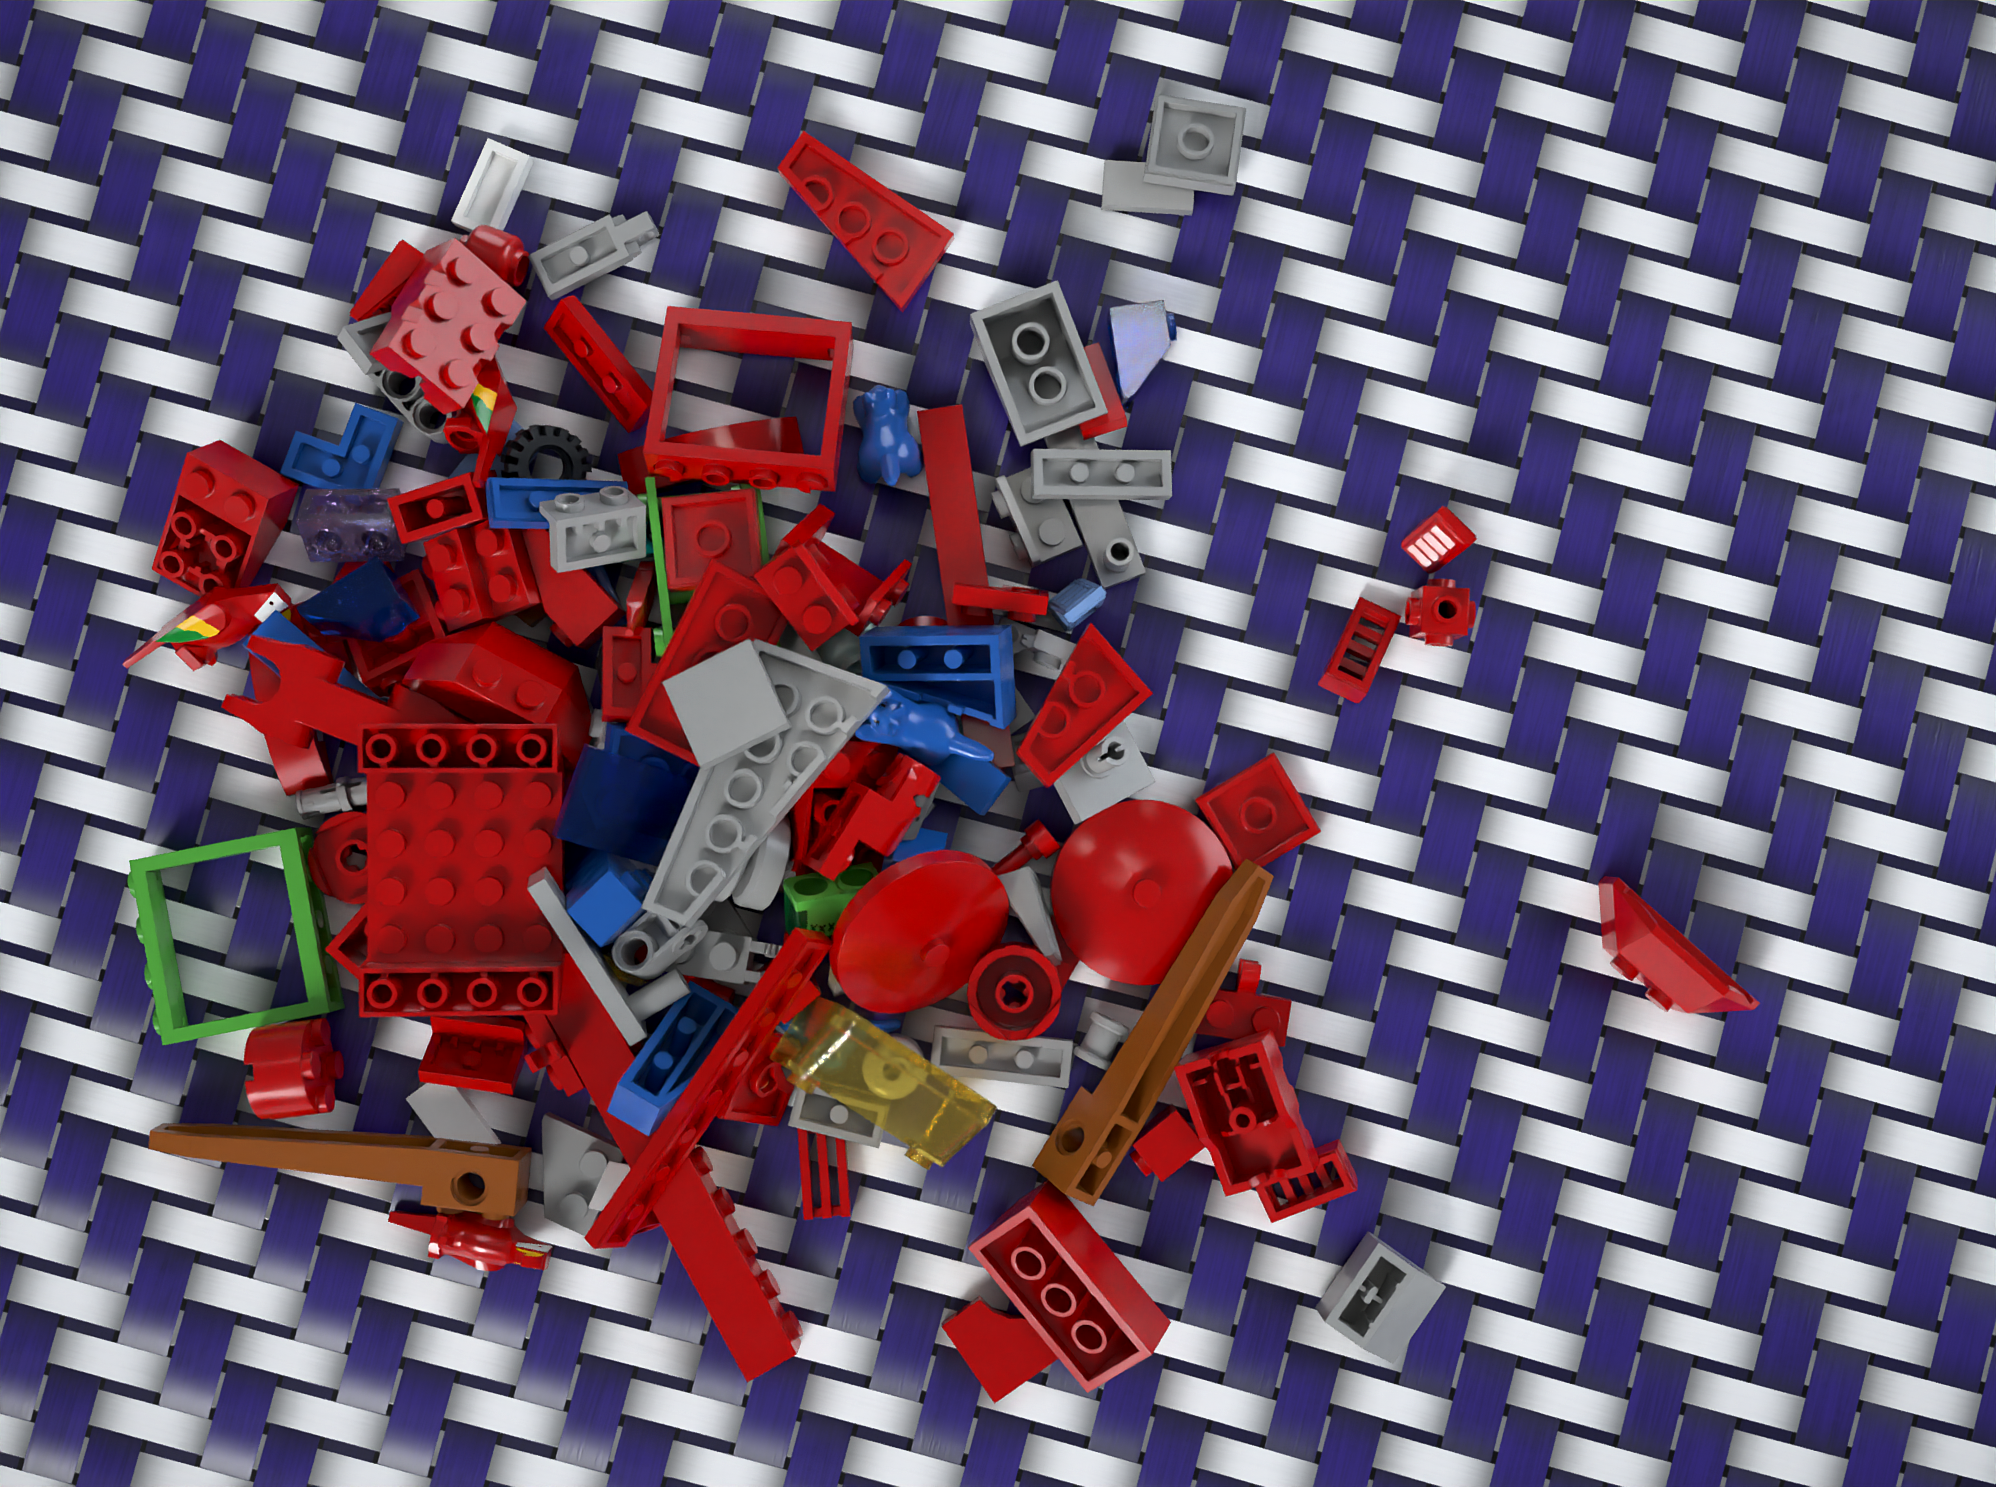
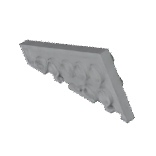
[641,639,890,928]

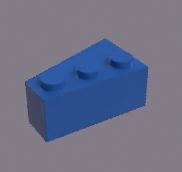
[859,625,1017,730]
[565,834,655,947]
[607,980,739,1136]

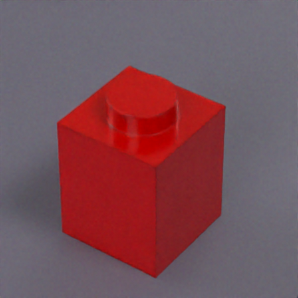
[1129,1103,1205,1182]

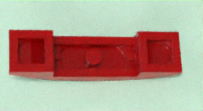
[617,416,805,498]
[248,620,334,796]

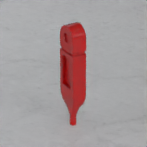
[625,561,658,637]

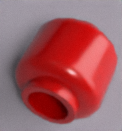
[459,225,530,287]

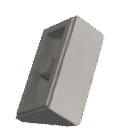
[788,1076,892,1148]

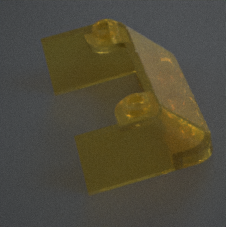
[769,996,998,1171]

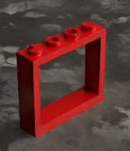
[643,306,854,494]

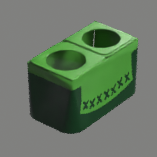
[783,862,878,939]

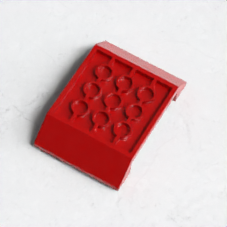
[358,724,565,1017]

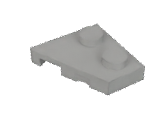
[542,1112,625,1236]

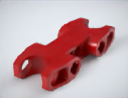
[221,634,478,775]

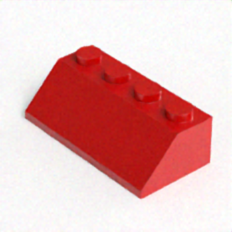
[967,1180,1171,1393]

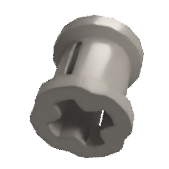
[1072,1010,1130,1070]

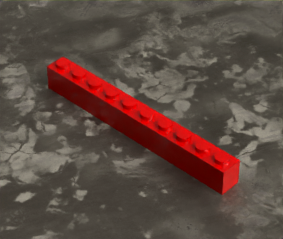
[547,947,803,1382]

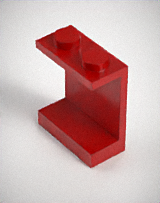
[772,503,912,637]

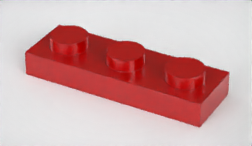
[543,295,653,433]

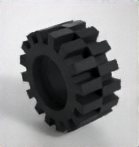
[500,425,592,480]

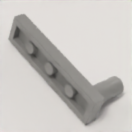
[1044,425,1146,590]
[527,867,691,1046]

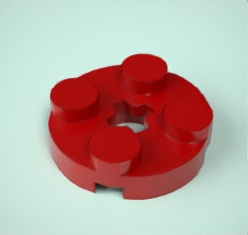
[308,811,367,904]

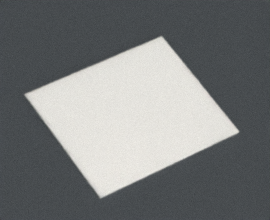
[588,1161,630,1211]

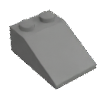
[970,280,1108,447]

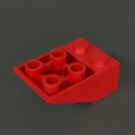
[152,440,299,597]
[789,733,898,879]

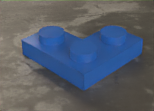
[280,403,404,507]

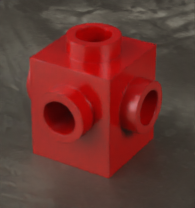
[1405,579,1476,646]

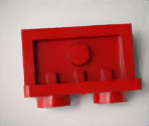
[418,1016,528,1095]

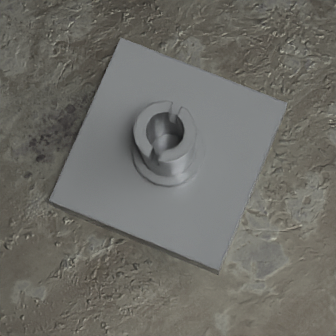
[1053,720,1156,824]

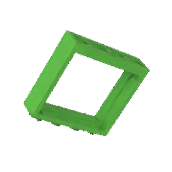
[128,827,345,1046]

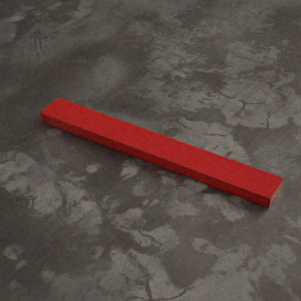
[917,404,1016,769]
[584,927,833,1249]

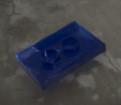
[552,744,696,867]

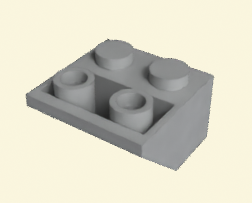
[1315,1231,1446,1364]

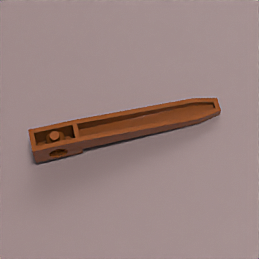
[1032,859,1274,1207]
[148,1123,532,1220]

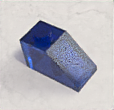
[1106,300,1177,408]
[296,556,420,642]

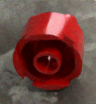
[967,941,1062,1041]
[244,1018,344,1119]

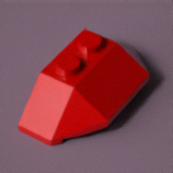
[402,621,593,772]
[1598,876,1760,1014]

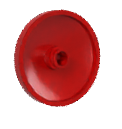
[1050,800,1233,985]
[829,850,1009,1014]

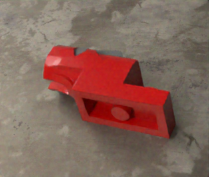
[802,753,941,881]

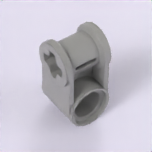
[612,911,708,980]

